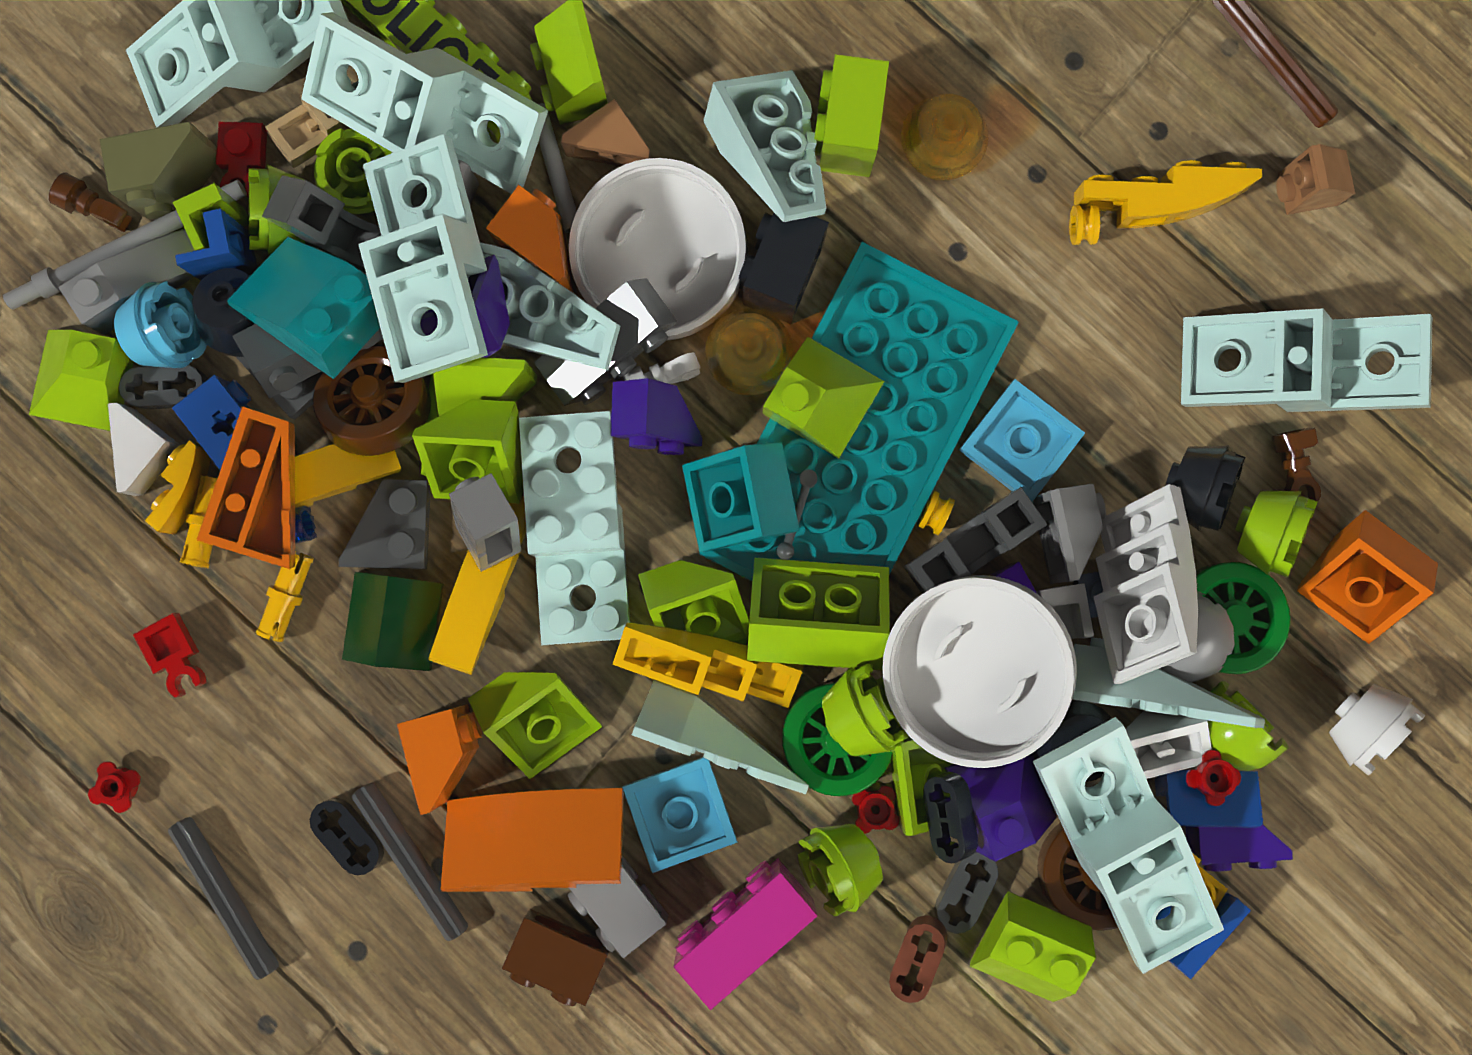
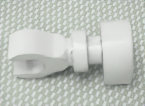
[623,352,701,384]

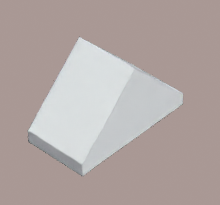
[108,403,180,496]
[1125,710,1212,779]

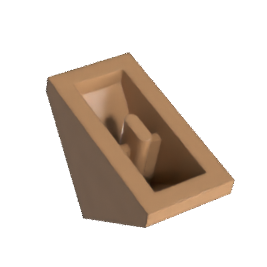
[561,99,651,166]

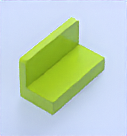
[173,183,248,251]

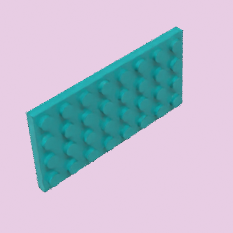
[699,242,1019,582]

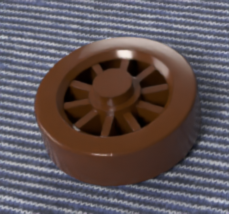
[313,346,431,456]
[1037,822,1118,931]

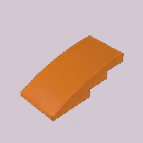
[441,788,624,892]

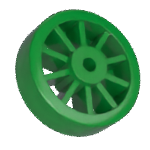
[1196,562,1291,674]
[782,682,893,796]

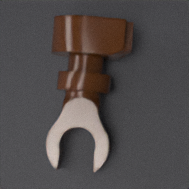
[49,172,133,232]
[1272,427,1321,502]

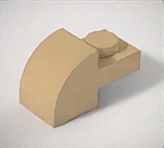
[265,95,352,168]

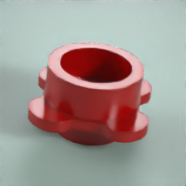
[1186,750,1241,806]
[88,761,141,813]
[852,786,899,834]

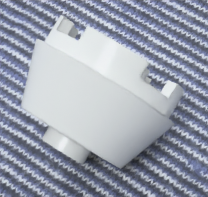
[1329,684,1425,775]

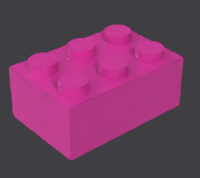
[673,858,818,1011]

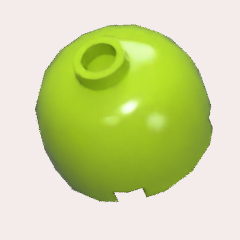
[1207,681,1289,771]

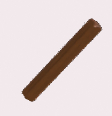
[1212,0,1338,128]

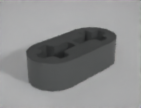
[119,365,208,410]
[935,852,998,934]

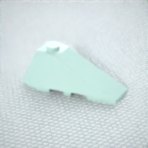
[704,70,827,222]
[480,242,621,371]
[1073,637,1265,728]
[632,680,809,794]

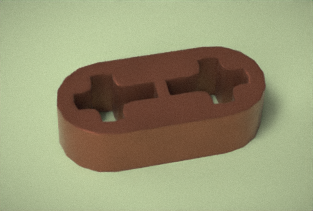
[889,915,948,1003]

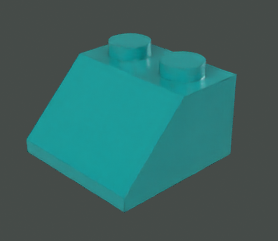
[682,442,800,552]

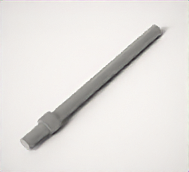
[3,179,247,310]

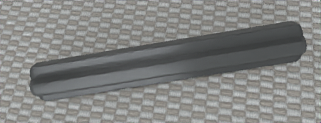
[352,783,468,941]
[168,817,279,980]

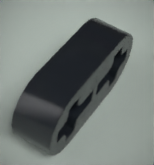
[923,772,978,864]
[309,798,384,875]

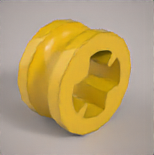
[1069,205,1100,245]
[918,491,955,535]

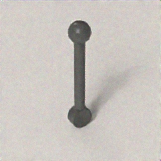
[777,470,817,560]

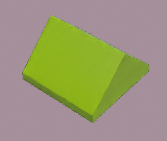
[891,737,953,836]

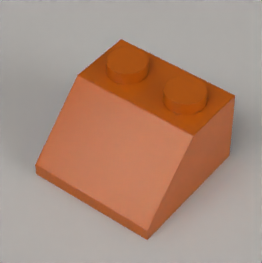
[486,185,574,293]
[1297,510,1438,644]
[397,704,482,815]

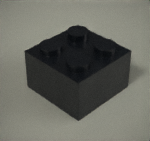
[738,212,829,324]

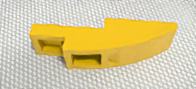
[1074,160,1262,228]

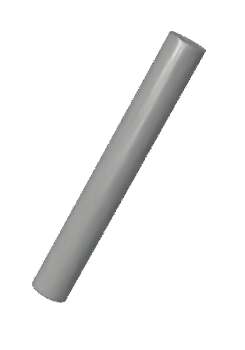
[538,103,577,233]

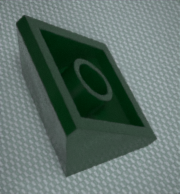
[342,572,444,671]

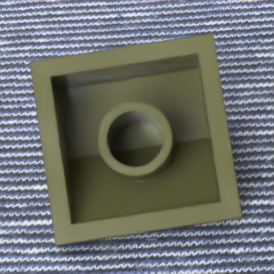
[99,122,218,220]

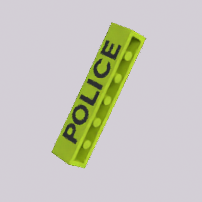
[340,0,532,143]

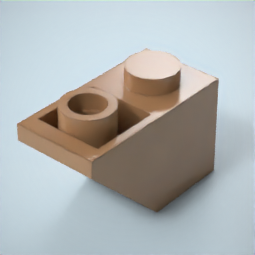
[1276,144,1355,215]

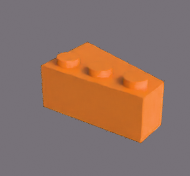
[197,406,296,569]

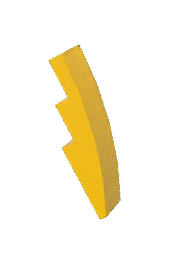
[210,444,401,510]
[429,495,526,675]
[612,622,804,708]

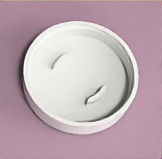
[569,158,748,340]
[883,575,1077,768]

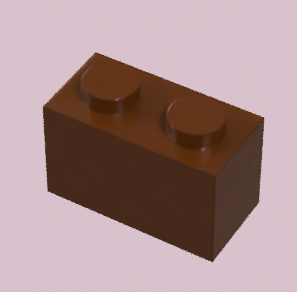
[502,909,609,1006]

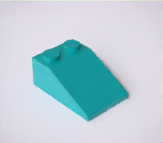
[227,237,380,379]

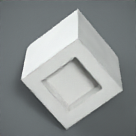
[1036,583,1094,639]

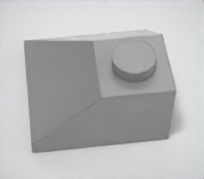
[1032,484,1106,584]

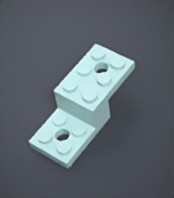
[126,0,348,128]
[301,12,548,194]
[358,134,488,383]
[1181,308,1433,412]
[519,411,630,645]
[1033,717,1224,974]

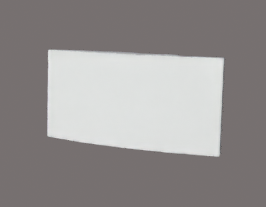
[1094,484,1198,684]

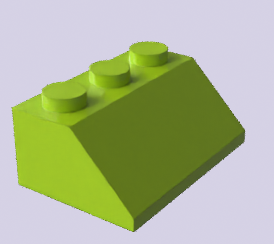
[747,558,890,670]

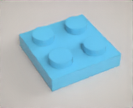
[959,379,1085,502]
[622,757,737,873]

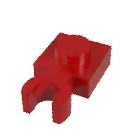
[216,121,267,198]
[133,613,207,698]

